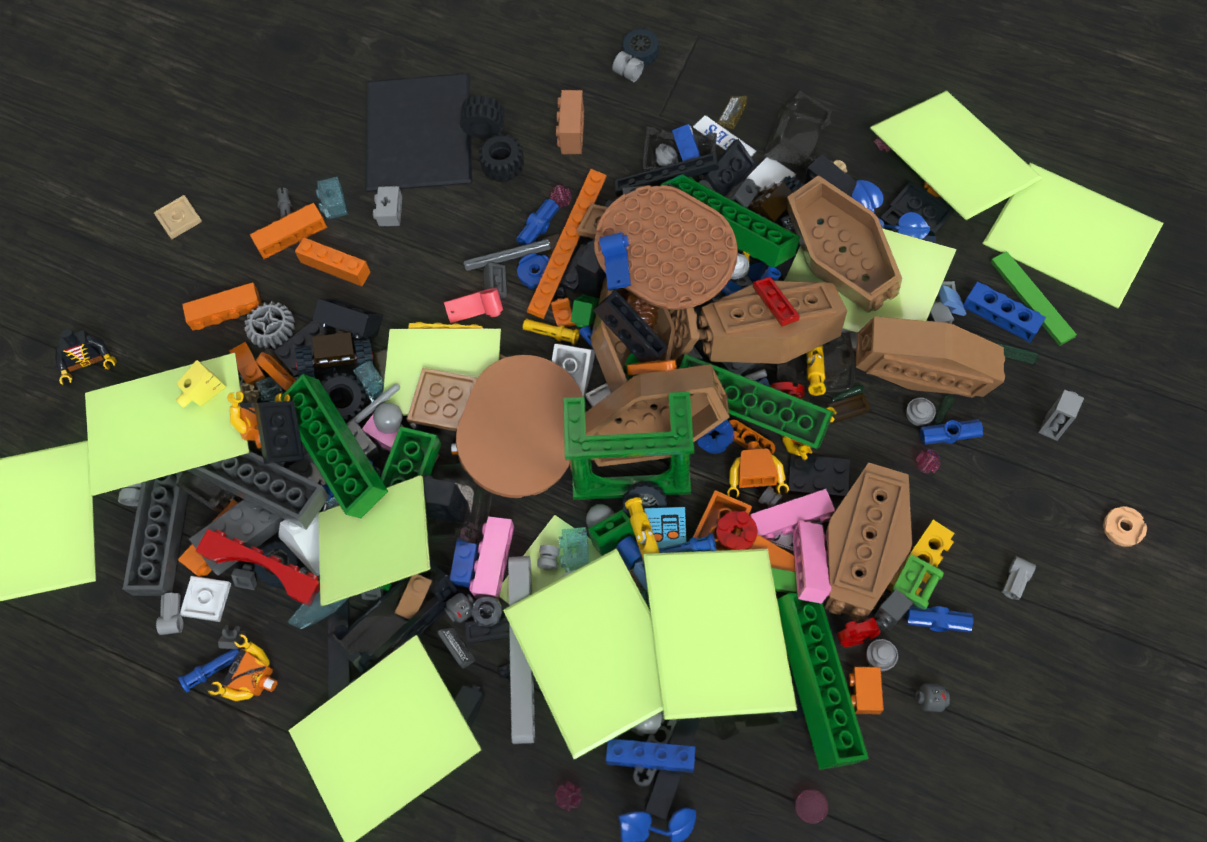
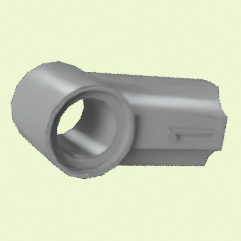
[1002,556,1036,600]
[156,593,183,635]

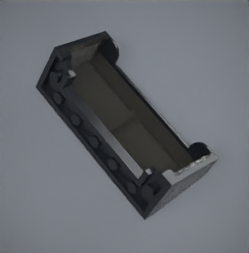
[327,560,459,675]

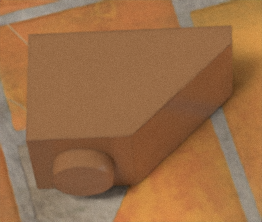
[395,574,432,620]

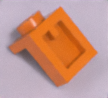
[551,298,575,328]

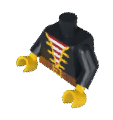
[55,329,117,385]

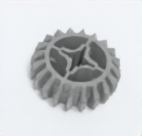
[244,301,295,349]

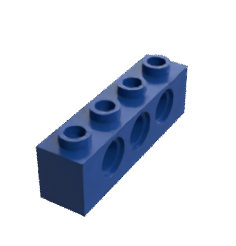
[963,282,1046,343]
[606,739,695,773]

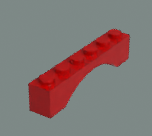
[195,529,320,607]

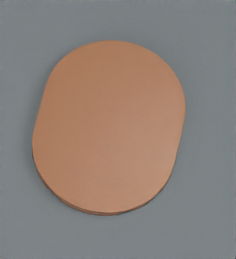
[594,185,738,310]
[456,355,583,498]

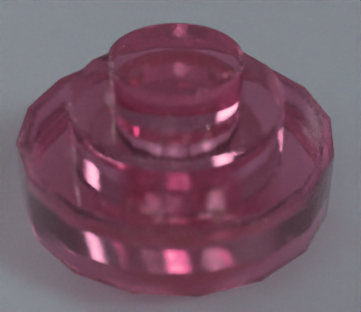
[795,789,828,824]

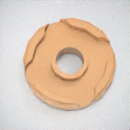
[1103,506,1147,547]

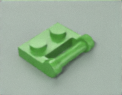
[892,554,944,610]

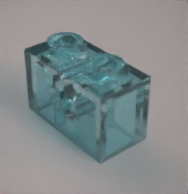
[316,177,348,220]
[353,360,384,403]
[559,527,590,573]

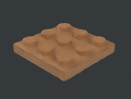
[668,307,700,366]
[407,368,477,432]

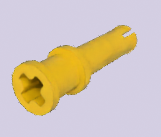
[523,318,579,346]

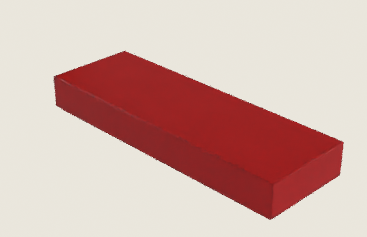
[753,277,800,326]

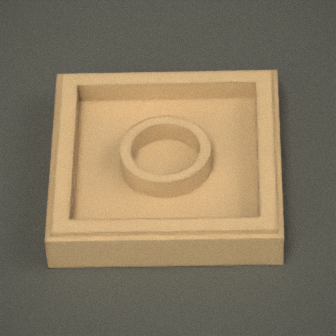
[154,195,202,239]

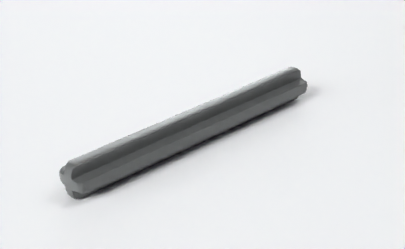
[464,239,551,271]

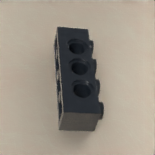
[593,290,668,362]

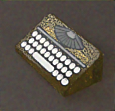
[718,96,747,129]

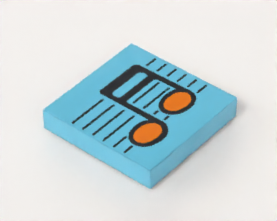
[644,507,686,548]

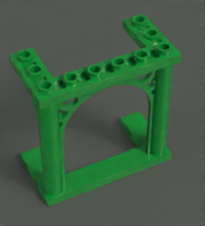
[563,392,694,500]

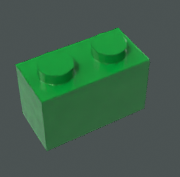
[570,294,599,327]
[588,510,636,556]

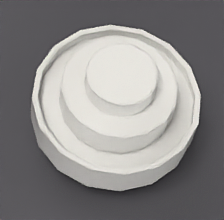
[730,253,749,279]

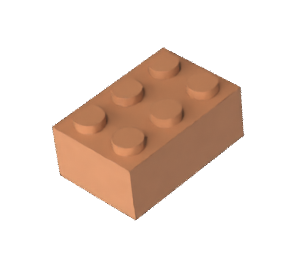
[556,90,584,154]

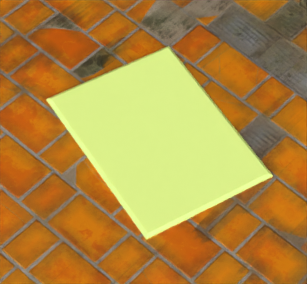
[870,91,1042,220]
[983,163,1163,308]
[785,219,956,333]
[85,353,249,496]
[0,440,96,601]
[503,549,663,759]
[643,549,797,720]
[289,635,482,842]

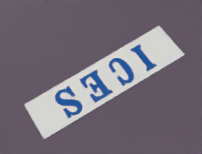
[693,116,756,156]

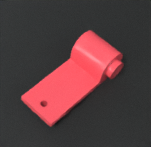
[444,288,503,323]

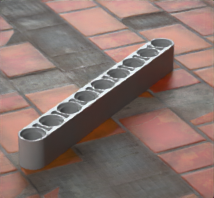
[508,556,535,744]

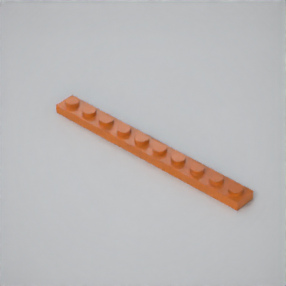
[527,169,607,319]

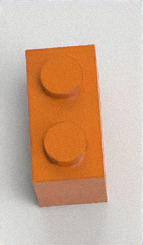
[848,667,883,714]

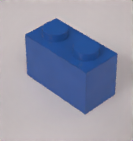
[672,124,701,161]
[450,542,479,589]

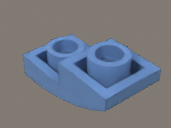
[939,285,966,316]

